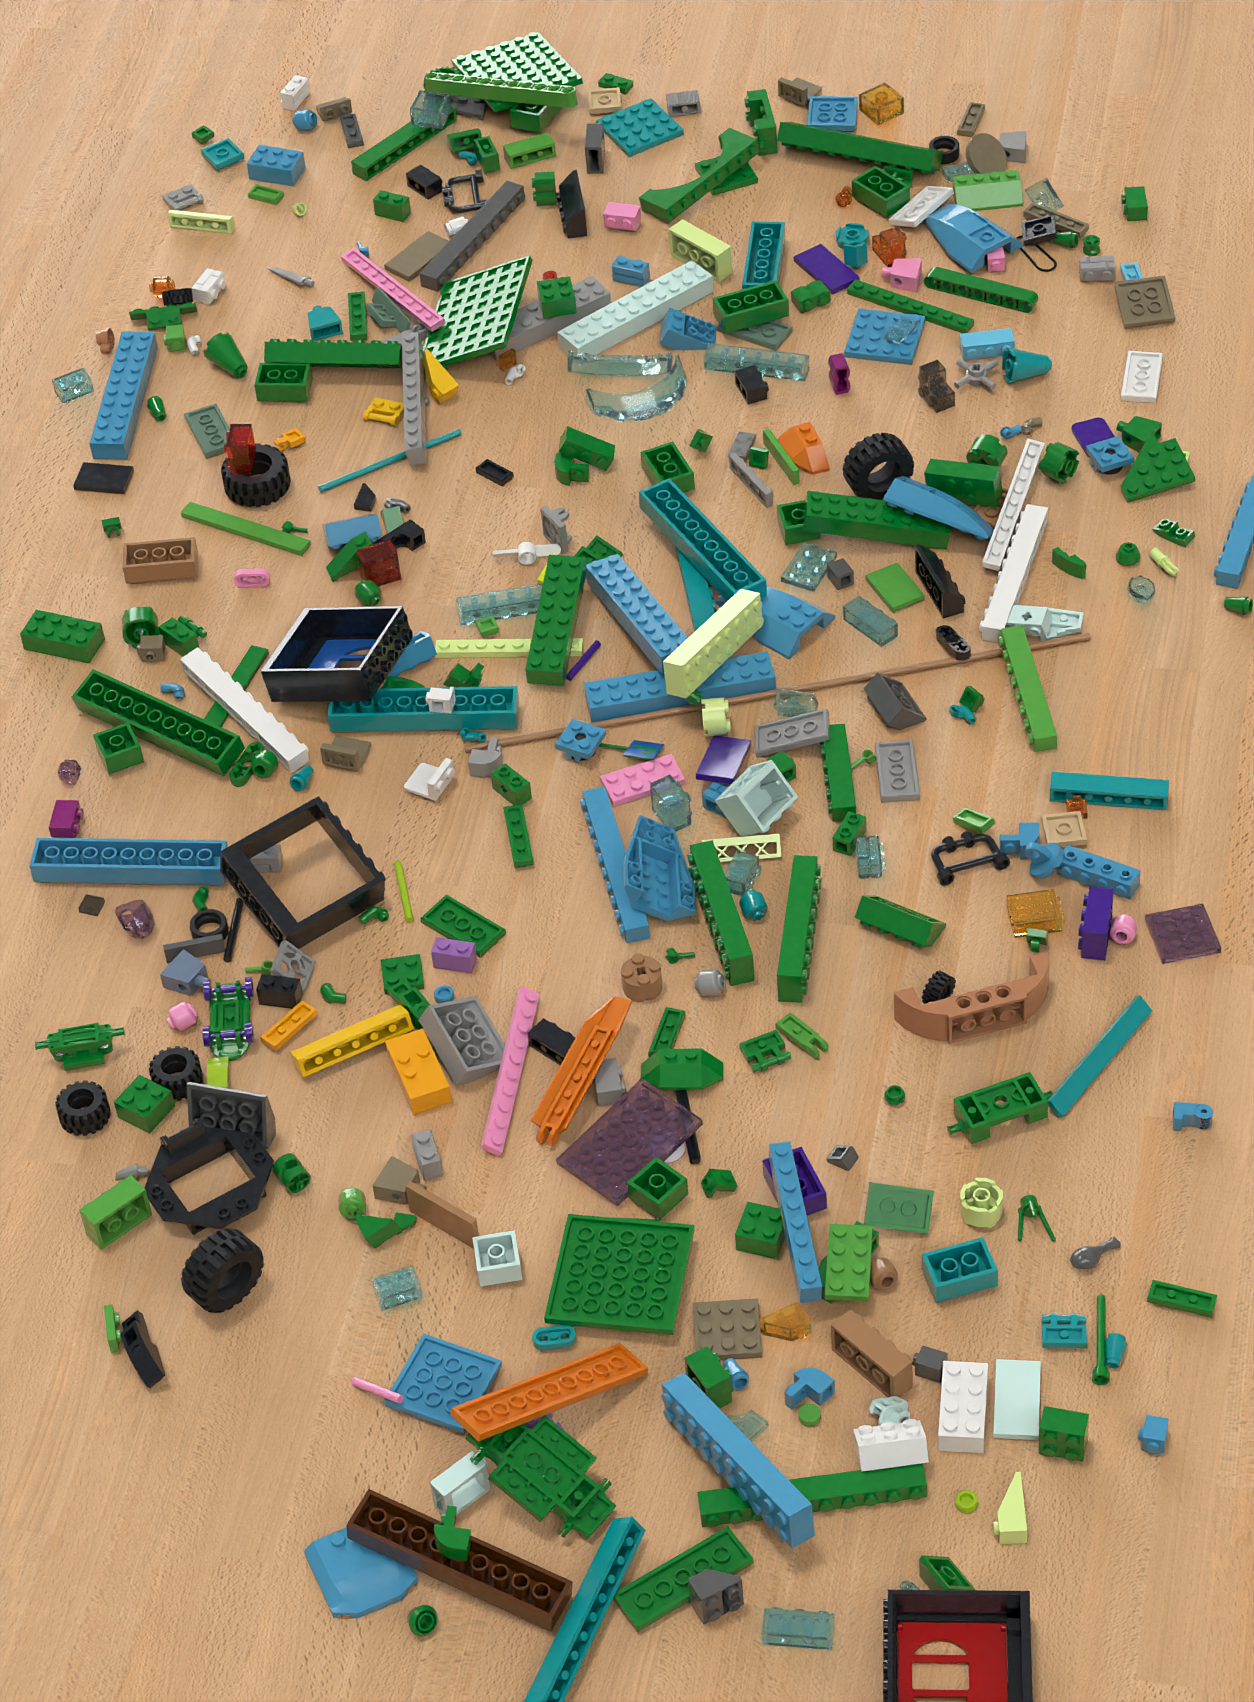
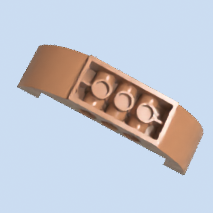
[894,951,1050,1044]

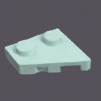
[1040,608,1084,641]

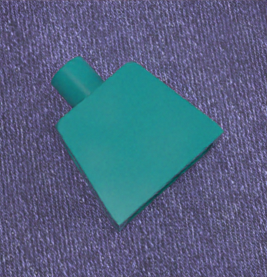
[308,305,343,341]

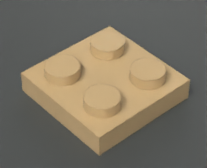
[588,87,621,114]
[1041,811,1087,847]

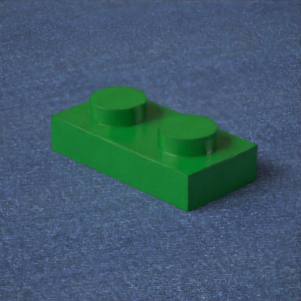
[598,73,634,95]

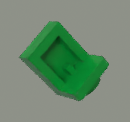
[689,429,713,452]
[701,1169,738,1198]

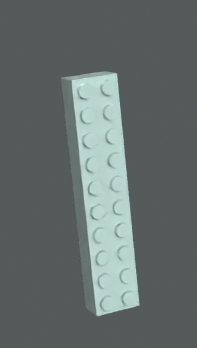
[557,260,714,364]

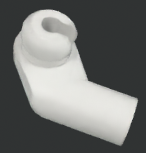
[187,335,201,355]
[505,364,526,385]

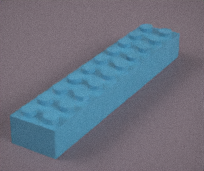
[89,331,158,460]
[586,554,688,675]
[584,651,776,723]
[29,838,228,885]
[661,1373,815,1549]

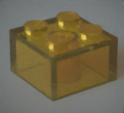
[859,83,904,125]

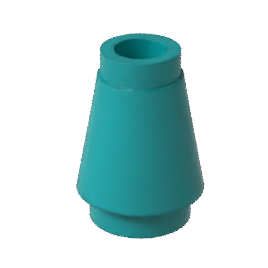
[290,765,314,791]
[1105,1333,1127,1368]

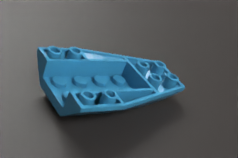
[923,204,1024,273]
[883,476,994,540]
[623,815,696,921]

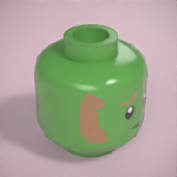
[338,1188,366,1219]

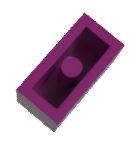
[49,800,84,838]

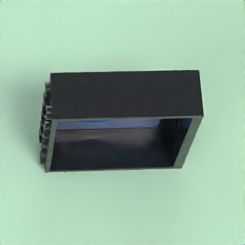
[261,606,413,702]

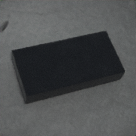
[475,459,514,486]

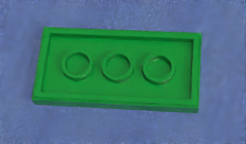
[420,894,506,958]

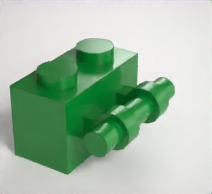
[159,615,207,657]

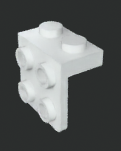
[404,758,455,801]

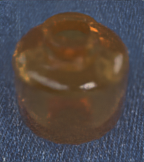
[149,276,175,298]

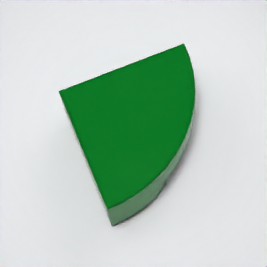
[394,1213,417,1234]

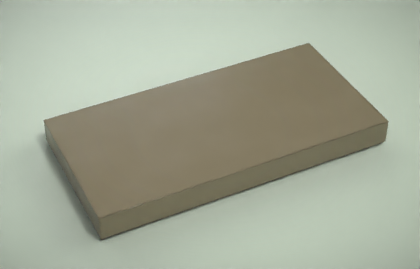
[384,231,449,281]

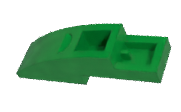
[387,980,432,1044]

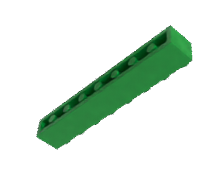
[351,100,457,181]

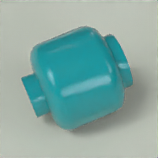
[739,890,768,921]

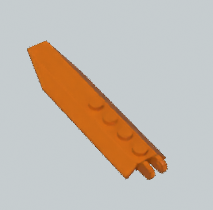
[531,996,632,1147]

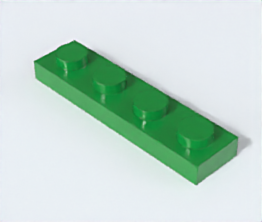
[348,291,367,341]
[503,804,534,868]

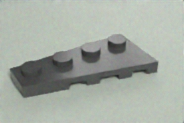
[423,94,487,120]

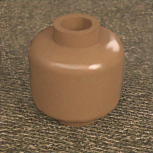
[870,1258,898,1290]

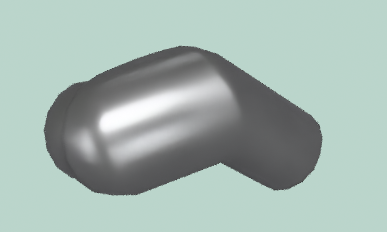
[384,497,411,513]

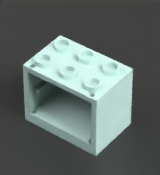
[715,760,798,837]

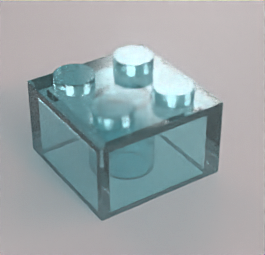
[410,90,452,129]
[650,774,692,832]

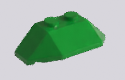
[640,1048,723,1090]

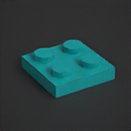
[201,138,244,170]

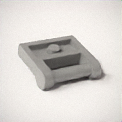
[162,184,204,211]

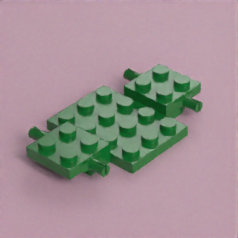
[465,1415,616,1540]

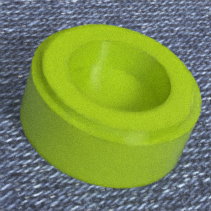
[955,1490,978,1514]

